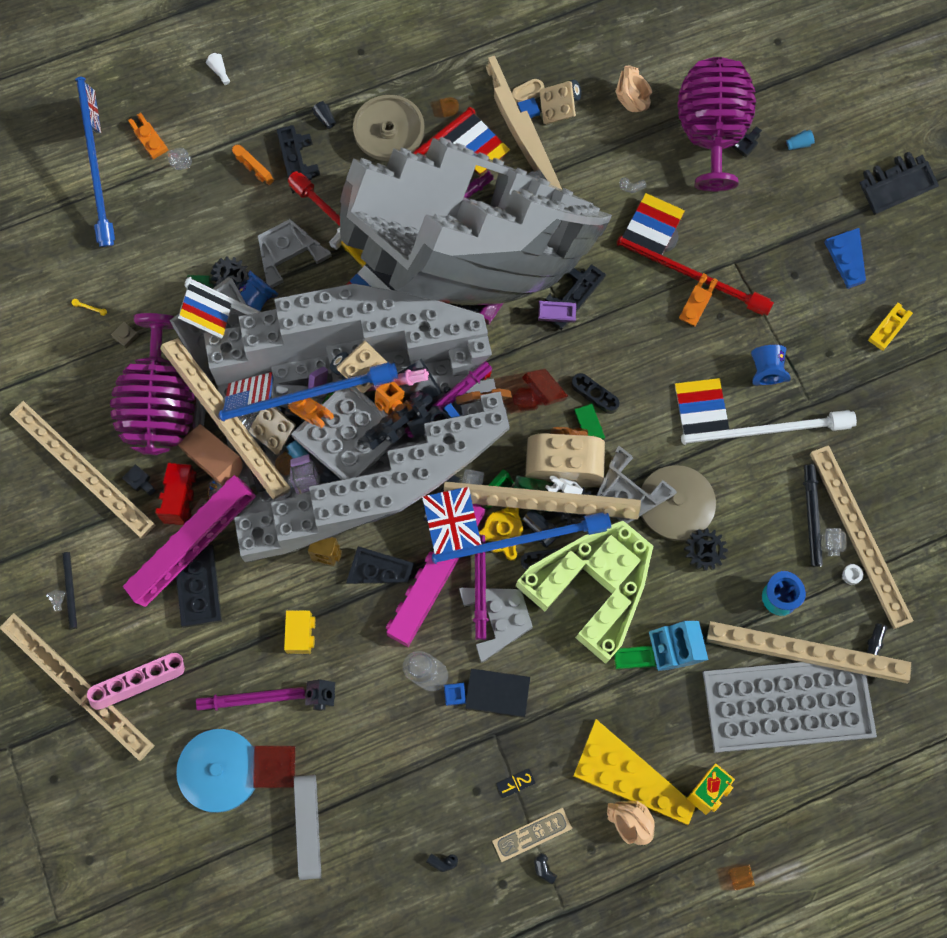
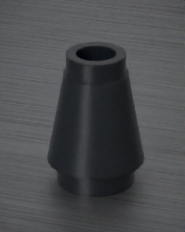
[312,101,336,129]

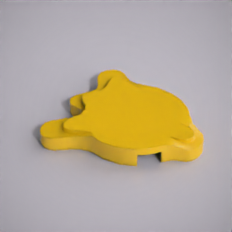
[479,507,523,561]

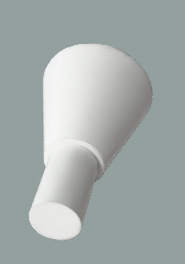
[206,53,230,85]

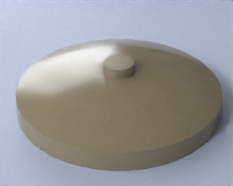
[353,95,424,161]
[641,465,716,541]

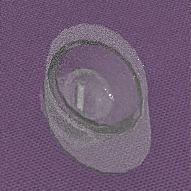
[403,651,448,691]

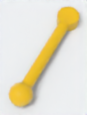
[71,299,107,316]

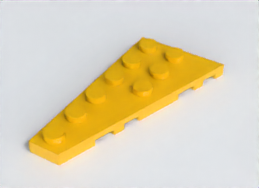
[573,719,696,826]

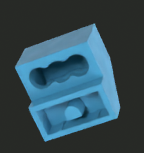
[649,621,708,671]

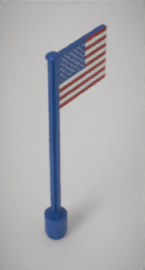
[219,362,398,422]

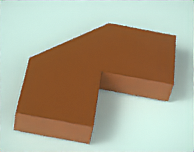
[456,389,512,405]

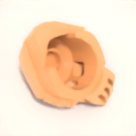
[616,65,652,112]
[607,801,655,845]

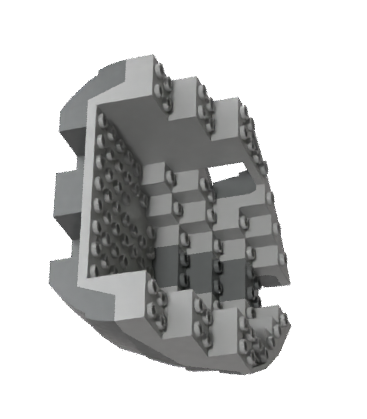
[340,137,612,305]

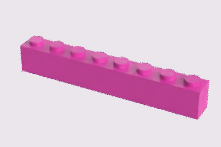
[123,475,256,607]
[386,504,485,647]

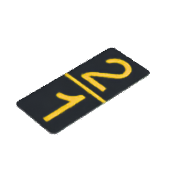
[496,769,536,798]

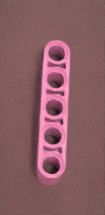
[87,653,185,710]

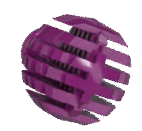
[678,57,756,192]
[110,313,195,455]

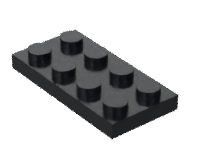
[176,545,222,628]

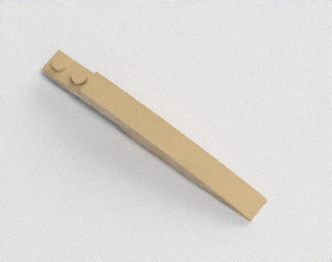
[486,55,562,189]
[0,613,155,761]

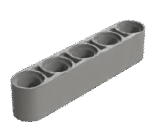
[294,775,321,880]

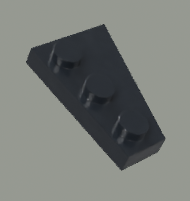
[346,546,414,584]

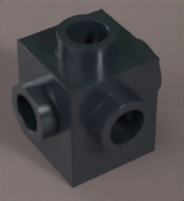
[305,679,335,711]

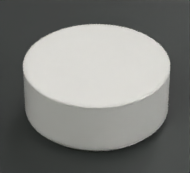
[842,564,863,585]

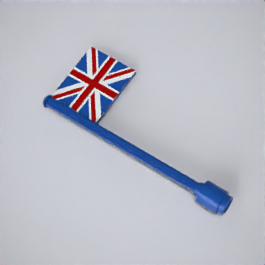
[75,77,115,247]
[423,487,611,564]

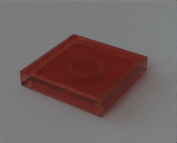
[522,369,568,406]
[253,746,295,788]

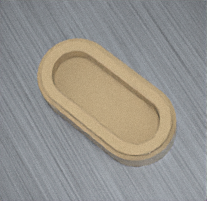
[512,79,544,104]

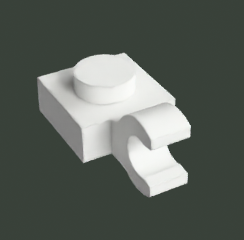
[546,476,583,494]

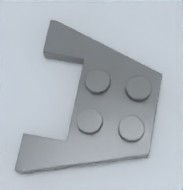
[258,219,332,288]
[597,446,677,524]
[459,588,533,663]

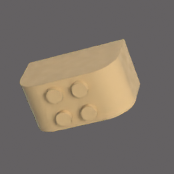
[525,434,605,488]

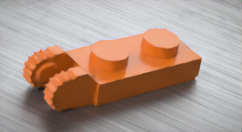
[128,113,168,160]
[232,144,274,185]
[679,273,718,327]
[288,398,334,428]

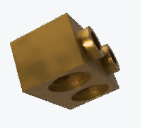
[308,537,342,566]

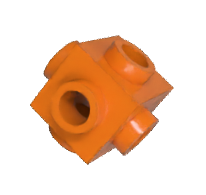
[375,382,404,415]

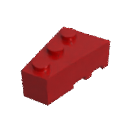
[155,463,197,525]

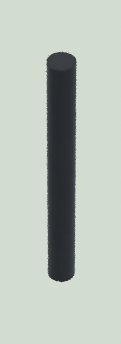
[62,552,77,630]

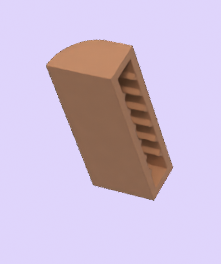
[178,424,242,487]

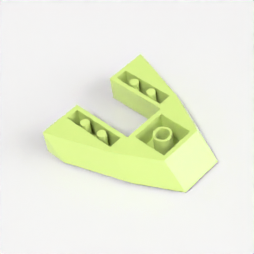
[515,521,653,664]

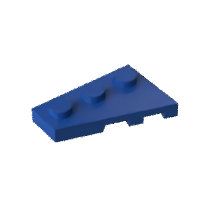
[825,228,866,289]

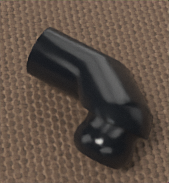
[426,853,458,872]
[534,853,557,884]

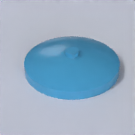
[177,729,260,813]

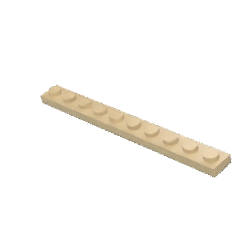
[160,338,291,500]
[10,401,156,539]
[810,445,913,630]
[444,482,641,519]
[707,621,911,684]

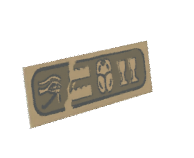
[492,808,572,862]

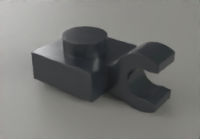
[732,126,762,158]
[122,464,156,496]

